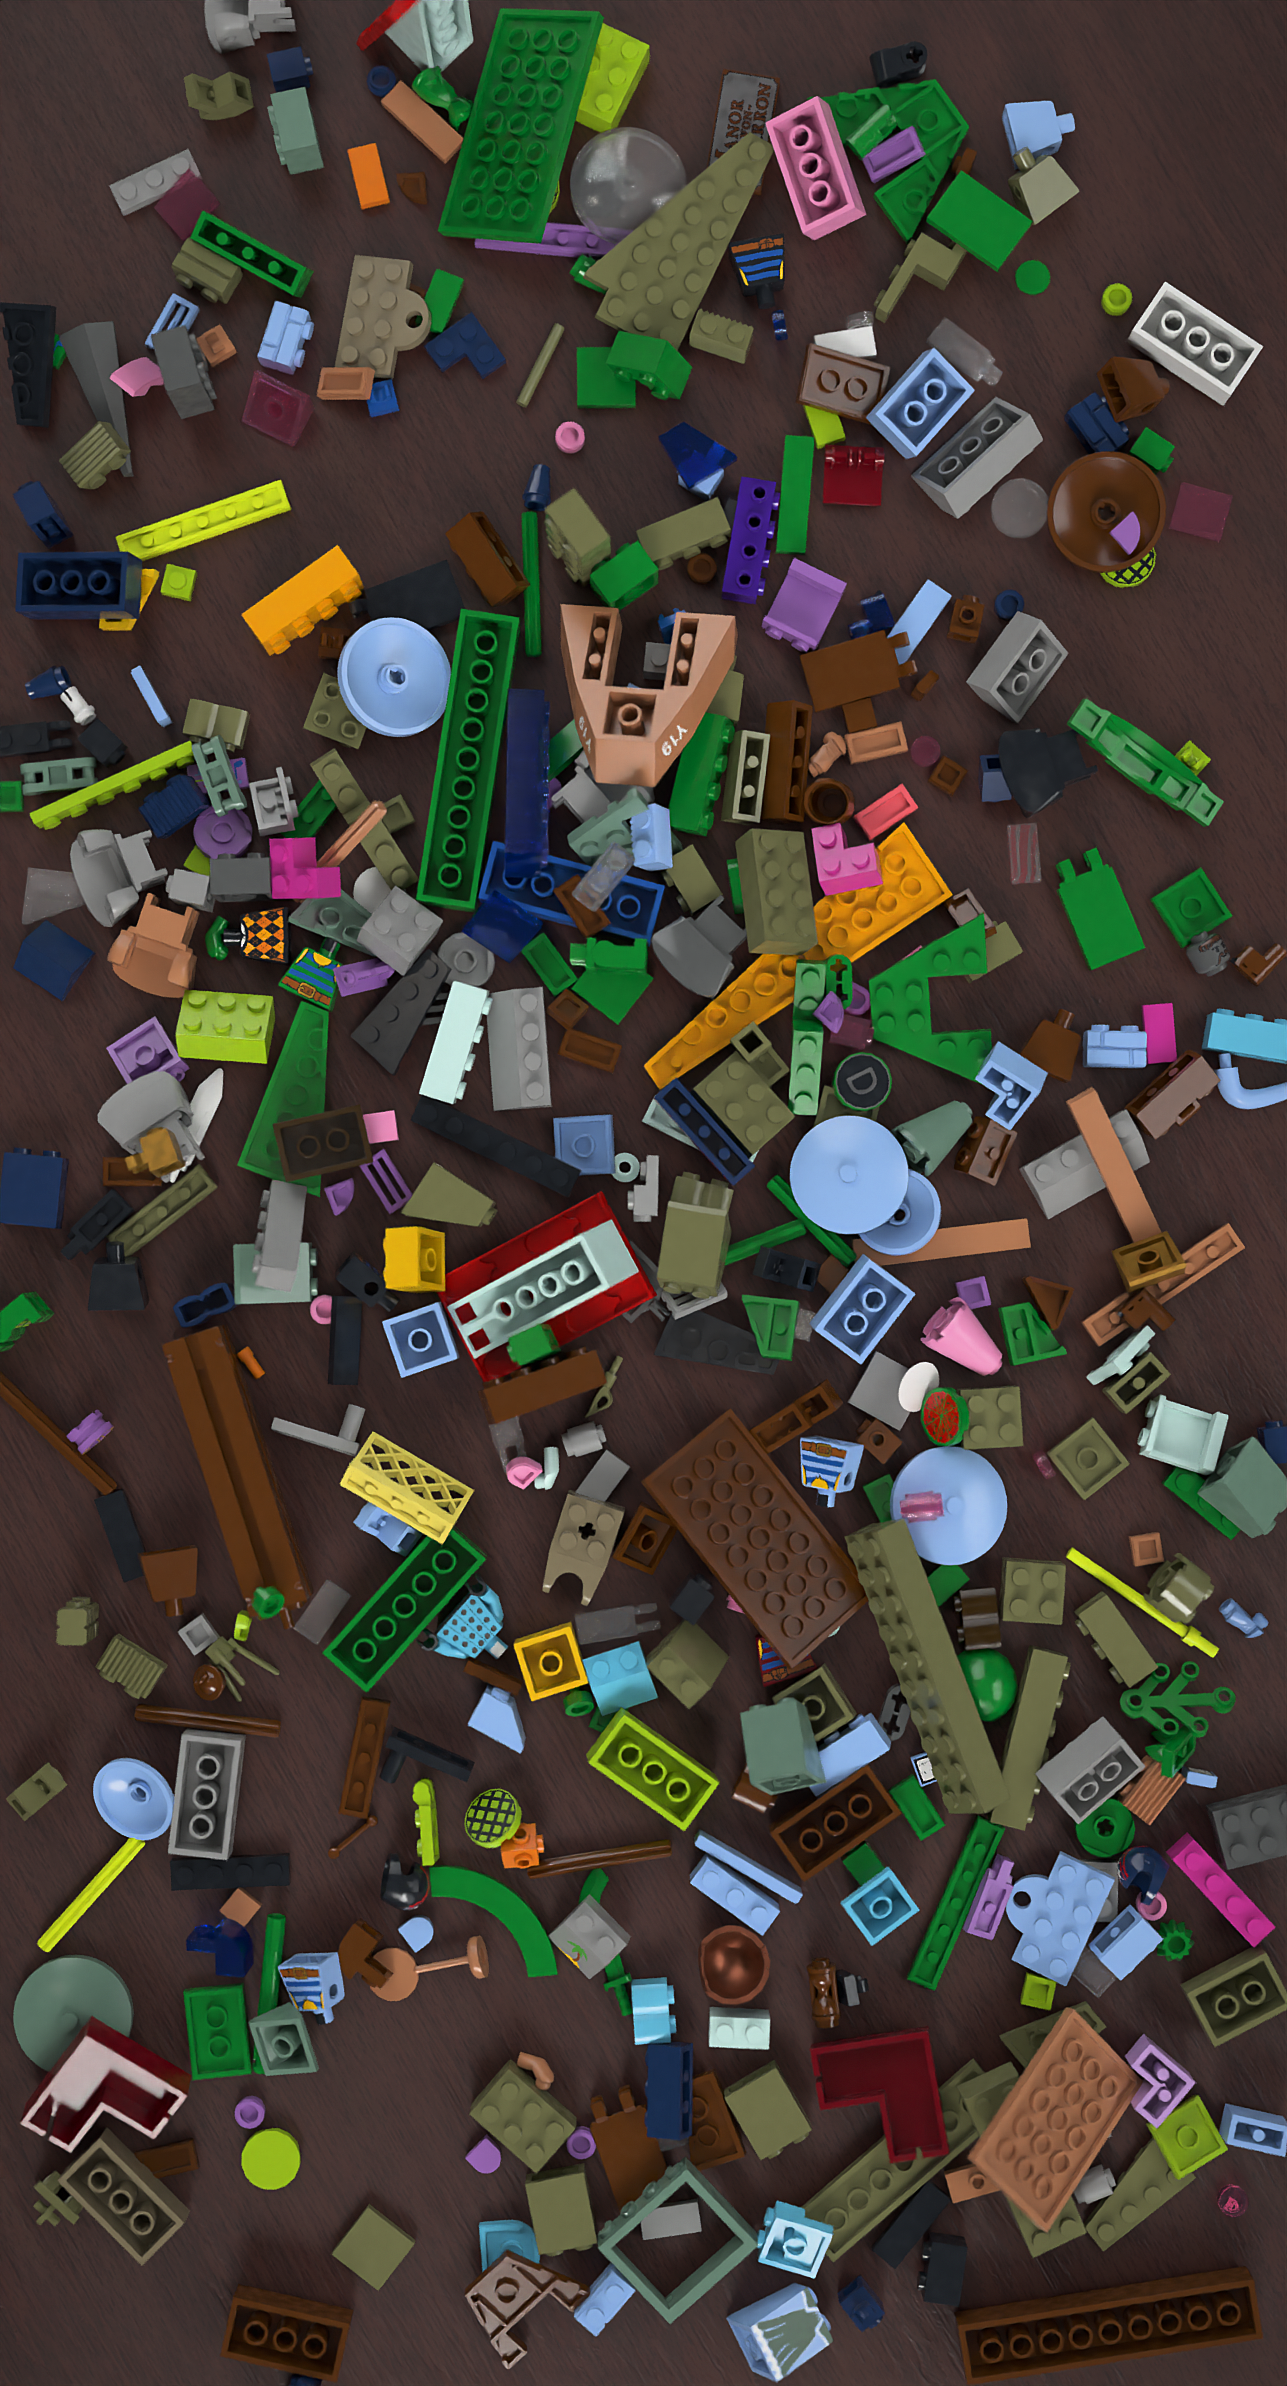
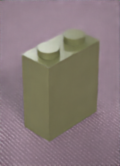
[724,2060,812,2160]
[525,2163,598,2256]

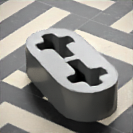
[877,1684,910,1741]

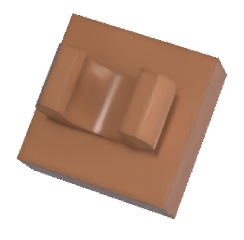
[196,324,237,367]

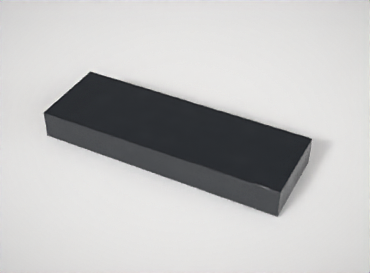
[328,1296,362,1385]
[94,1489,146,1583]
[871,2180,951,2269]

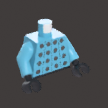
[417,1573,508,1660]

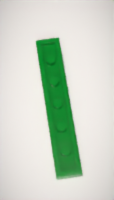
[906,1814,1005,1991]

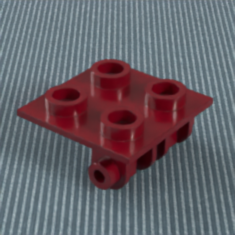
[822,445,885,506]

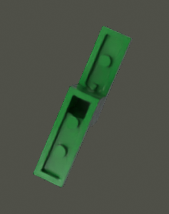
[788,959,826,1115]

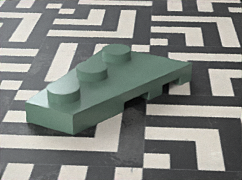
[288,890,375,957]

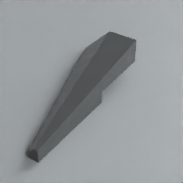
[59,321,133,477]

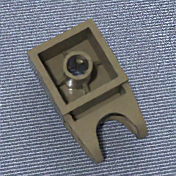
[542,1489,625,1606]

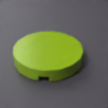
[241,2128,301,2190]

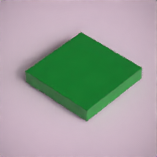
[577,347,636,408]
[1150,867,1232,949]
[572,969,654,1025]

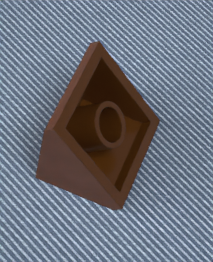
[612,1502,678,1575]

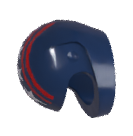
[1117,1846,1170,1906]

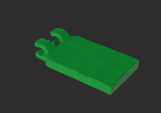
[1055,848,1146,971]

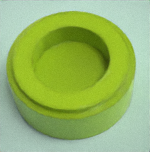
[1101,283,1132,316]

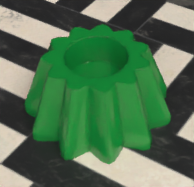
[1156,1919,1194,1962]

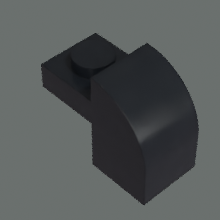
[753,1246,822,1292]

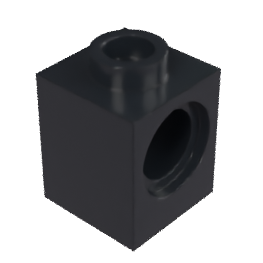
[77,718,128,768]

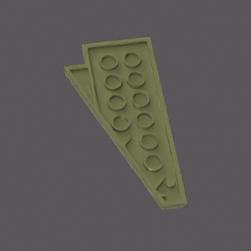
[583,132,774,350]

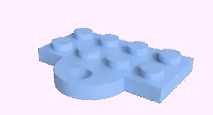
[1006,1851,1115,1986]

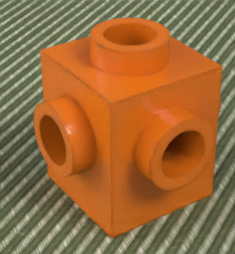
[501,1823,544,1868]

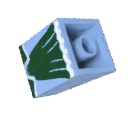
[726,2283,834,2382]

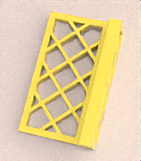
[339,1432,474,1544]

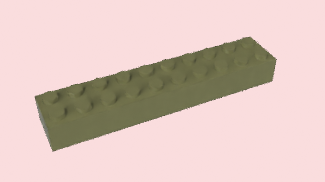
[844,1519,1011,1813]

